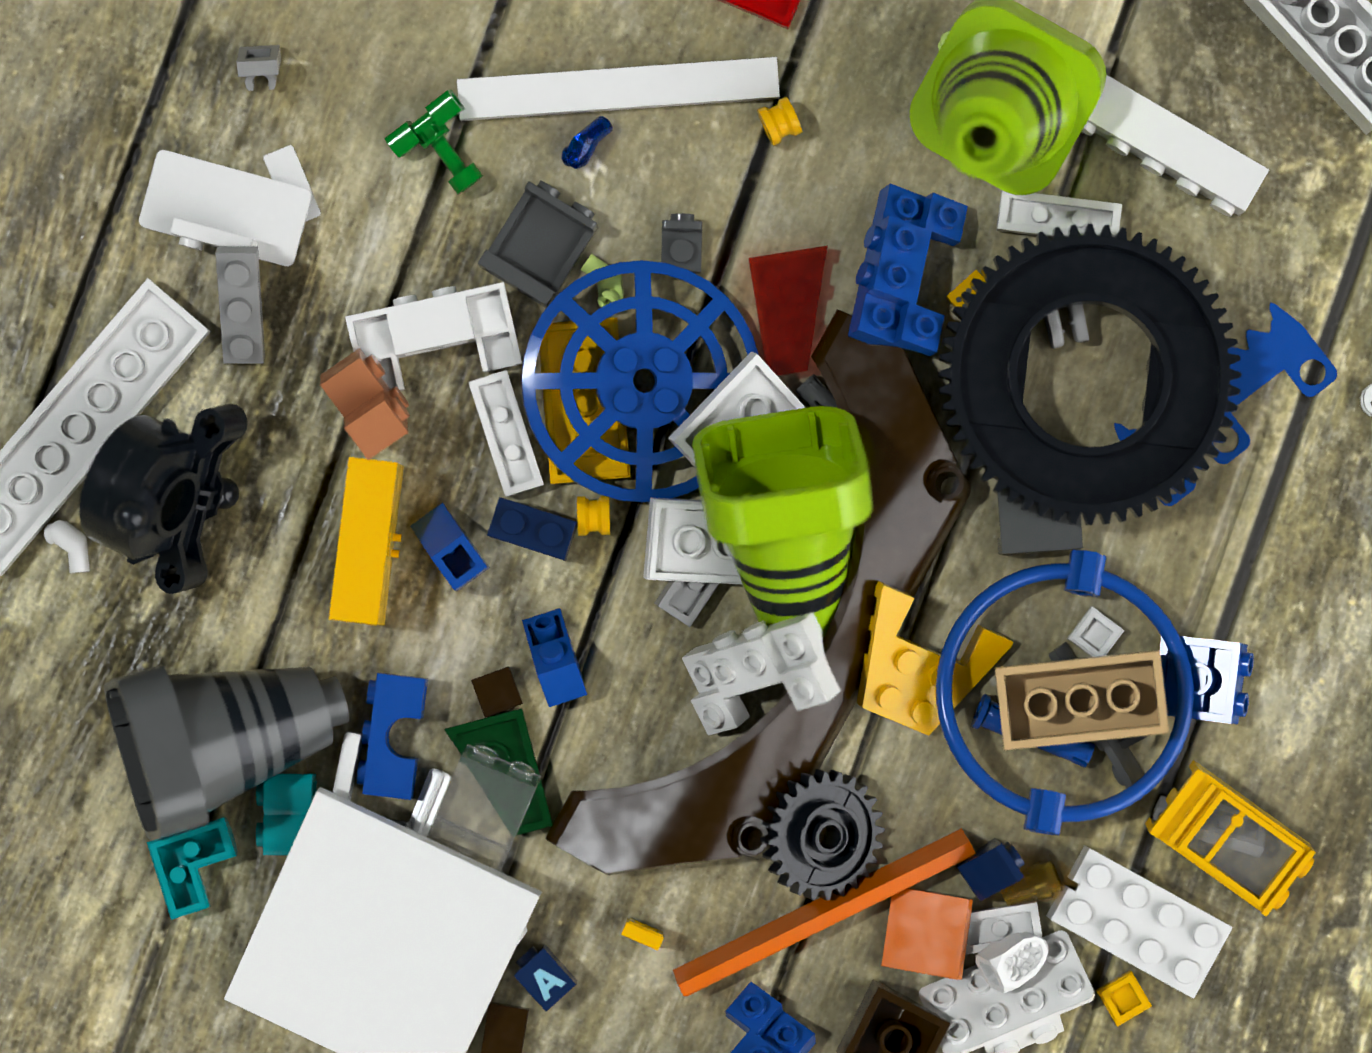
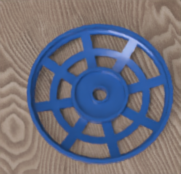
[521,260,759,502]

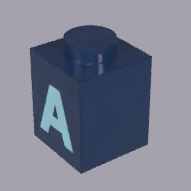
[513,945,577,1012]

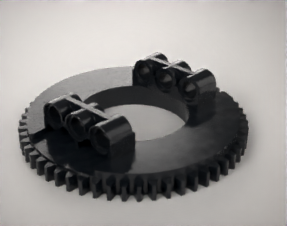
[938,224,1241,526]

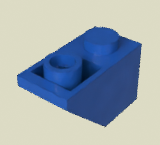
[410,502,490,591]
[522,608,587,707]

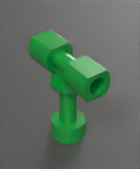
[384,90,483,195]

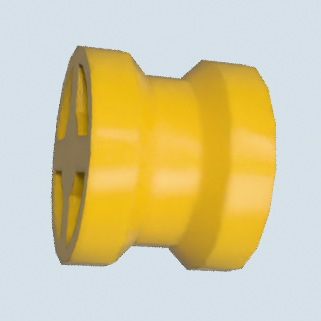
[757,96,803,146]
[577,496,611,536]

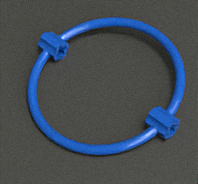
[936,550,1194,836]

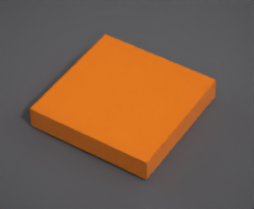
[881,888,973,980]

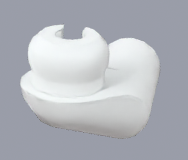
[44,520,90,573]

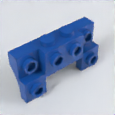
[848,183,968,356]
[725,982,816,1053]

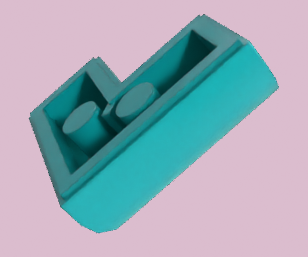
[146,817,238,920]

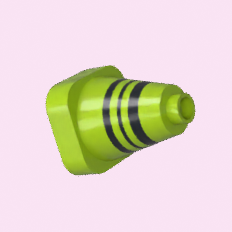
[909,0,1106,195]
[693,406,873,641]

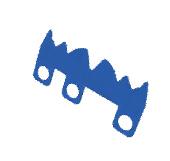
[1114,302,1337,506]

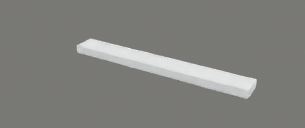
[457,57,780,121]

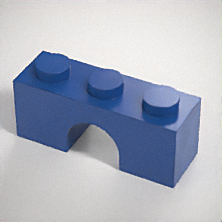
[357,673,428,800]

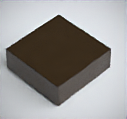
[471,666,523,718]

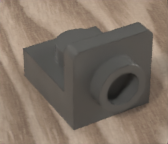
[661,213,702,273]

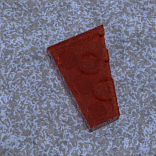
[748,245,828,376]

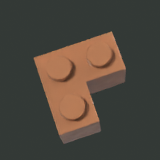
[320,348,410,460]

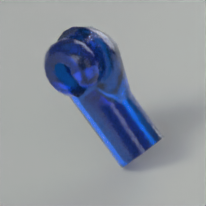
[561,116,613,169]

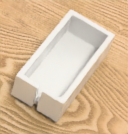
[1046,845,1233,999]

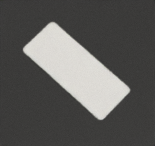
[263,145,321,221]

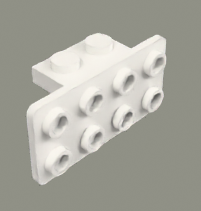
[139,150,312,267]
[919,930,1095,1053]

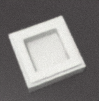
[1067,606,1124,657]

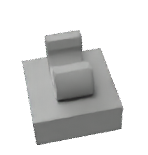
[236,45,281,91]

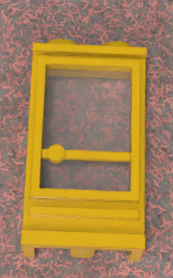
[1145,760,1316,917]

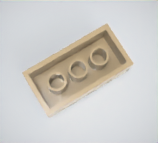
[995,650,1169,750]

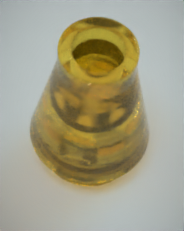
[1001,860,1063,906]

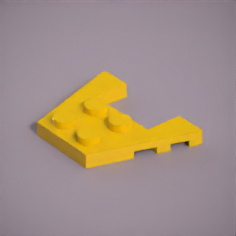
[857,581,1013,736]

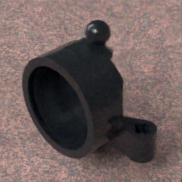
[79,403,248,594]

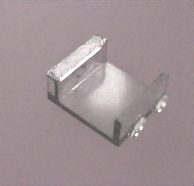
[427,744,542,872]

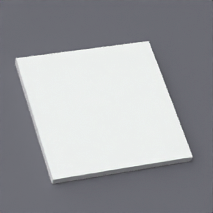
[224,787,542,1053]

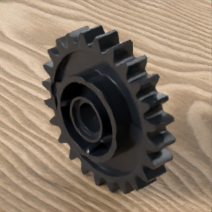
[760,769,885,900]

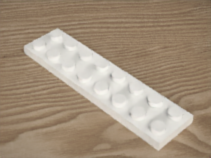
[0,278,211,576]

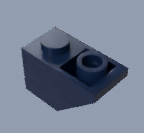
[955,838,1025,901]

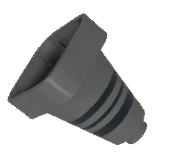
[104,665,349,840]

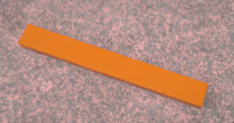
[673,828,976,997]

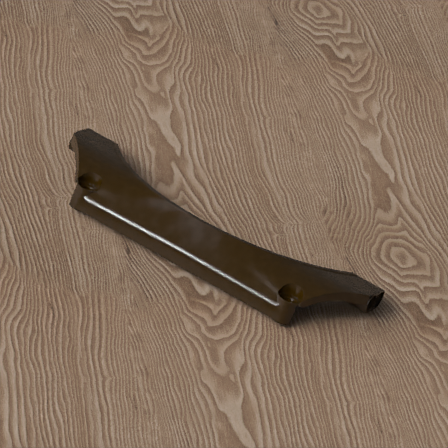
[545,309,971,875]

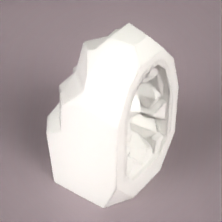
[975,932,1048,993]

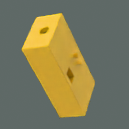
[329,457,404,625]

